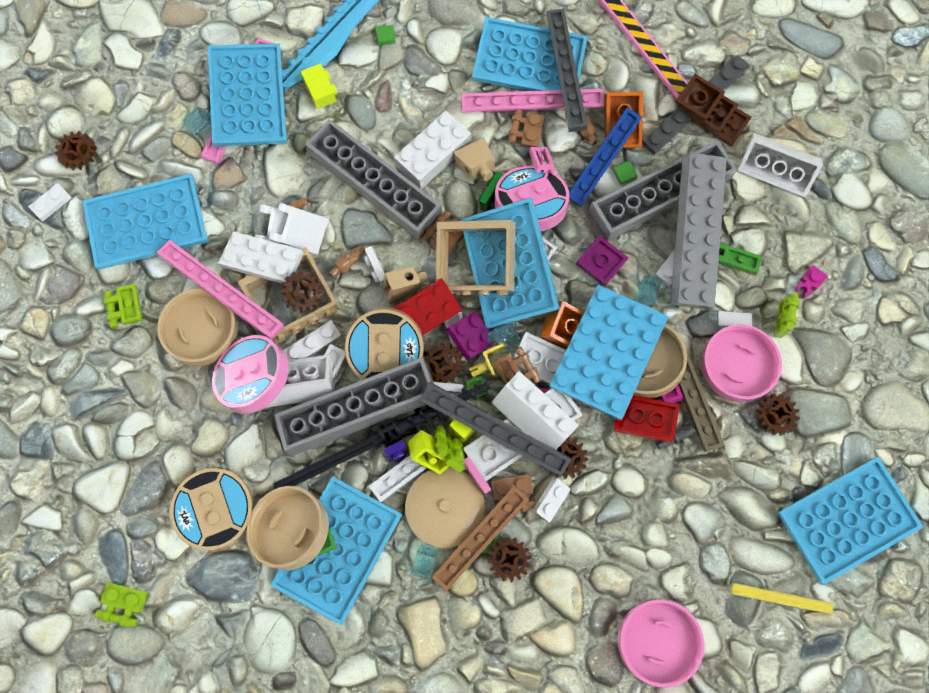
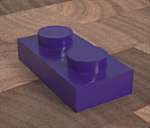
[384,440,407,463]

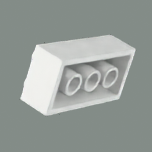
[394,111,471,189]

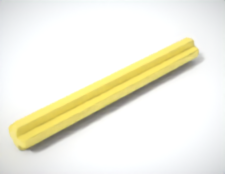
[731,583,833,614]

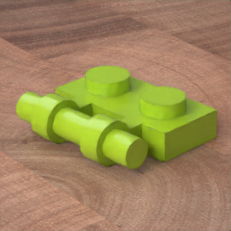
[103,284,143,329]
[774,293,800,338]
[434,426,465,473]
[95,582,149,628]

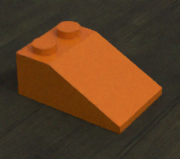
[604,92,643,148]
[539,301,584,350]

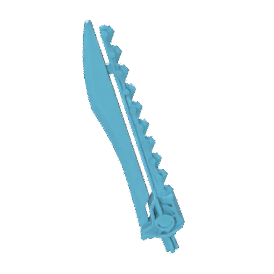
[282,0,380,90]

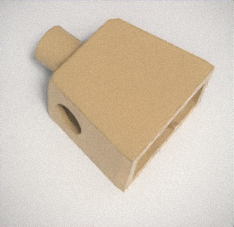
[454,137,495,181]
[382,266,428,304]

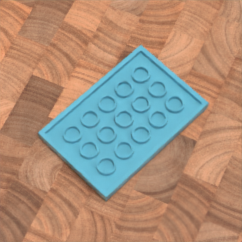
[472,17,588,91]
[207,44,287,147]
[82,173,209,270]
[460,198,560,329]
[549,285,669,421]
[777,457,923,585]
[270,476,402,626]

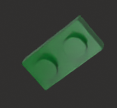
[478,172,503,212]

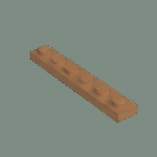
[431,485,529,591]

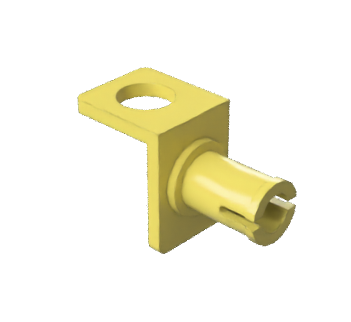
[468,343,506,378]

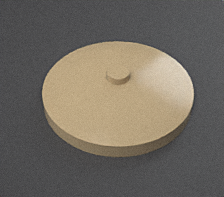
[405,467,485,548]

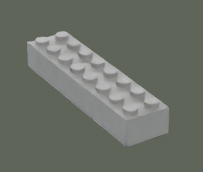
[305,119,442,240]
[589,141,737,241]
[670,153,727,309]
[274,357,434,456]

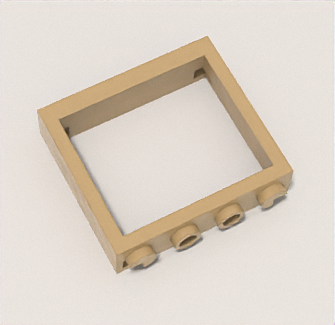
[436,220,516,295]
[238,247,339,343]

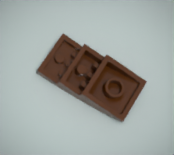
[675,74,752,147]

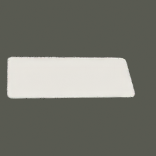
[718,311,752,326]

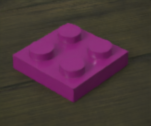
[576,235,629,287]
[446,311,497,361]

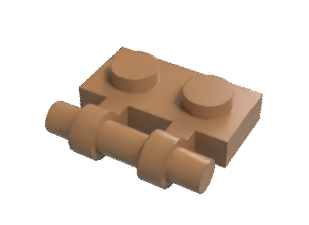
[508,110,545,148]
[421,210,464,254]
[492,346,541,385]
[491,474,536,512]

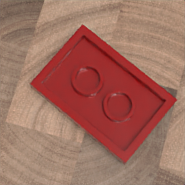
[393,277,462,336]
[614,395,680,443]

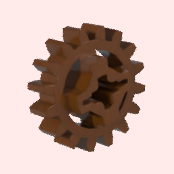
[55,131,97,171]
[280,270,323,313]
[423,342,465,383]
[755,393,800,436]
[549,437,588,480]
[487,537,531,582]

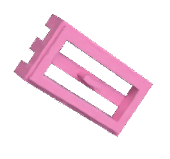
[529,147,555,173]
[464,457,491,495]

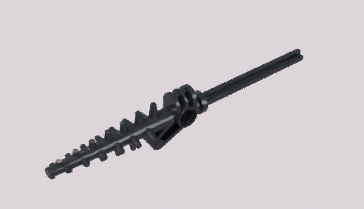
[273,382,490,489]

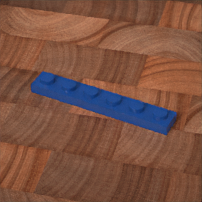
[569,107,642,208]

